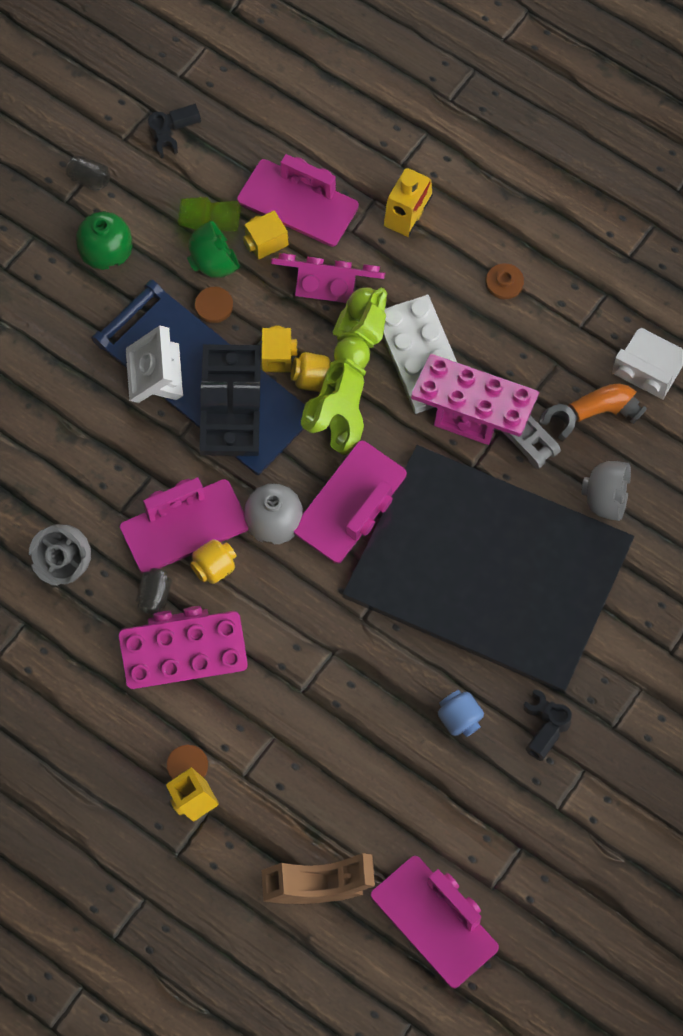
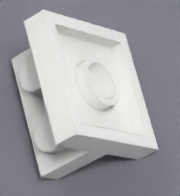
[126,325,183,403]

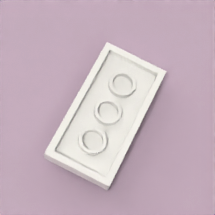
[383,295,457,414]

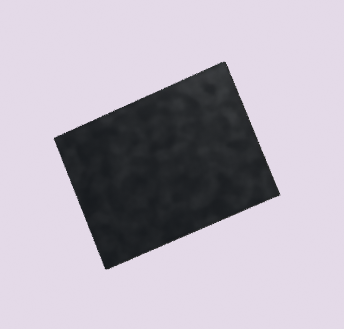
[343,445,635,694]

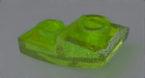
[178,197,241,231]

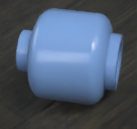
[438,690,484,737]

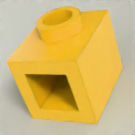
[243,210,288,260]
[262,326,297,372]
[166,767,219,822]

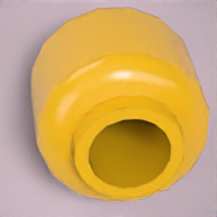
[291,352,330,392]
[190,539,236,584]

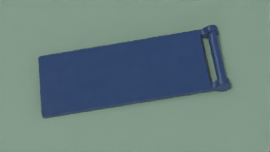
[91,279,305,475]

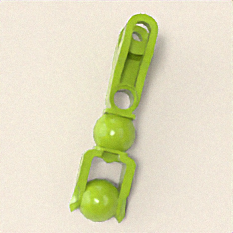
[301,287,387,455]

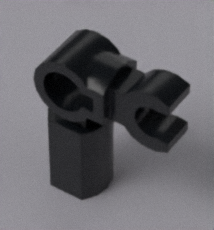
[148,103,201,158]
[524,689,572,761]

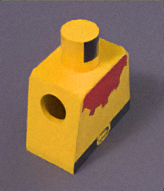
[384,168,433,237]

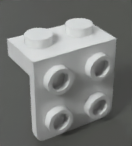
[612,328,683,400]

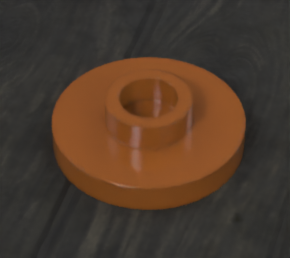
[486,263,524,299]
[195,287,233,323]
[167,745,209,780]

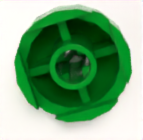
[76,211,133,270]
[187,220,240,278]

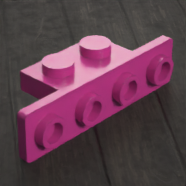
[271,253,386,303]

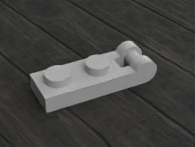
[502,415,561,469]

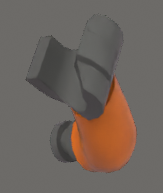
[538,383,648,442]

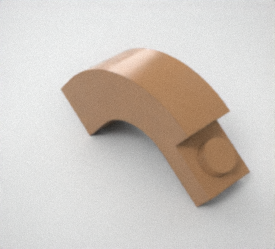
[261,853,375,904]

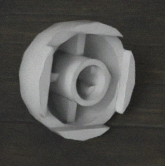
[582,461,631,521]
[244,484,303,544]
[29,524,91,585]

